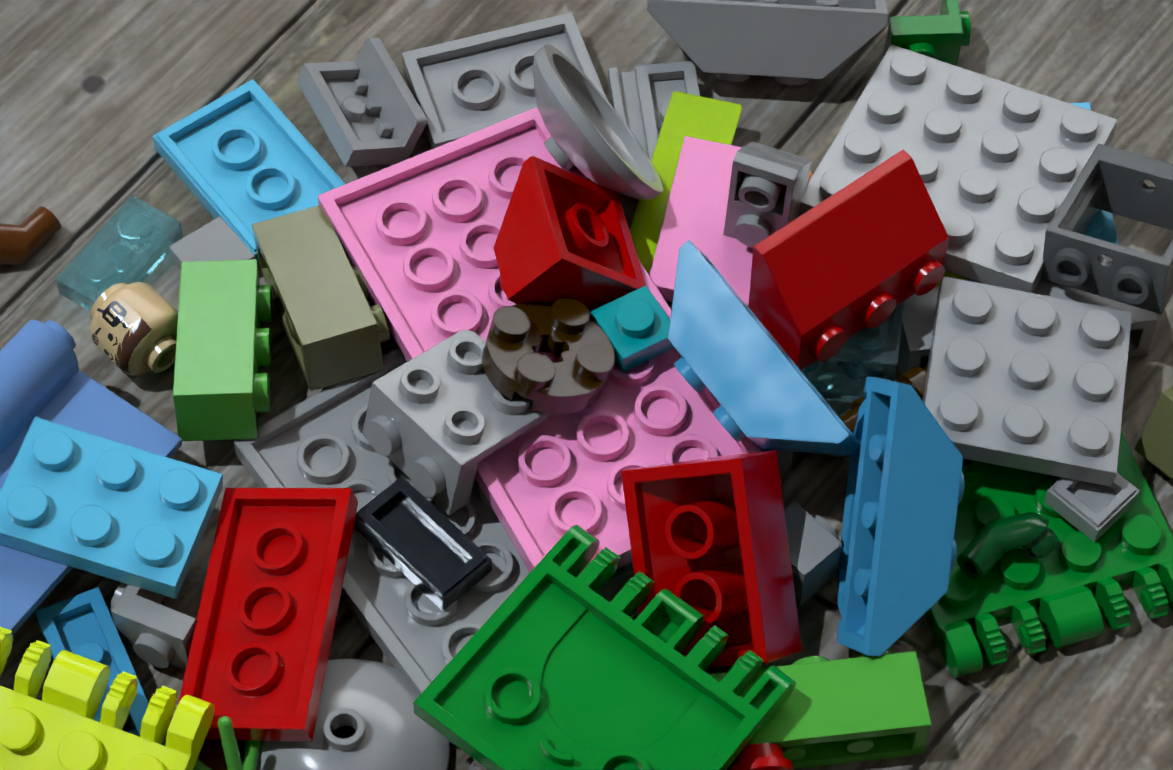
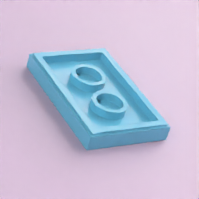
[152,79,345,265]

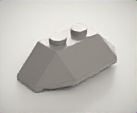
[647,0,889,85]

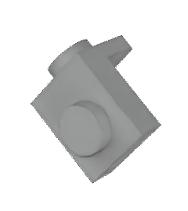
[110,582,196,670]

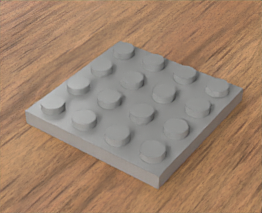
[797,44,1117,293]

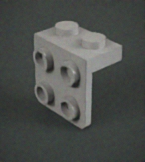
[362,330,549,516]

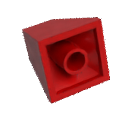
[493,155,646,310]

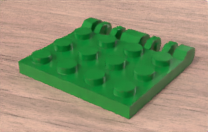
[925,431,1173,678]
[413,525,796,770]

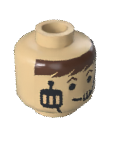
[90,282,178,376]

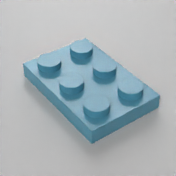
[0,417,223,599]

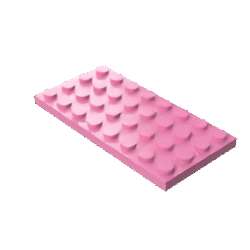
[318,107,782,578]

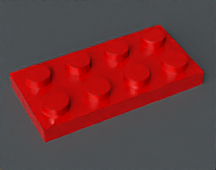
[178,488,358,742]

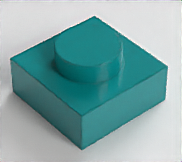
[590,285,675,373]

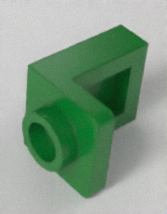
[884,0,971,66]

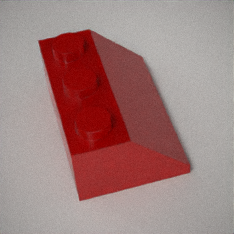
[748,149,949,370]
[621,450,802,667]

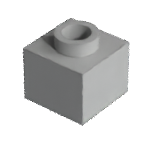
[784,501,842,607]

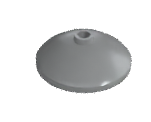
[533,44,663,200]
[244,659,450,770]

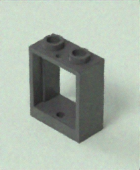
[1041,143,1173,314]

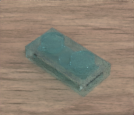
[56,195,183,311]

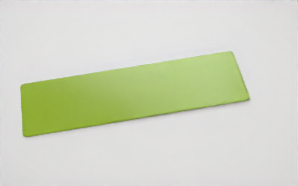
[630,91,742,276]

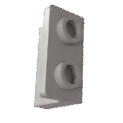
[296,38,427,167]

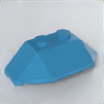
[668,240,861,456]
[837,377,965,656]

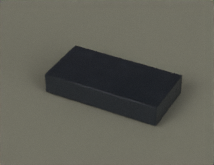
[354,476,492,611]

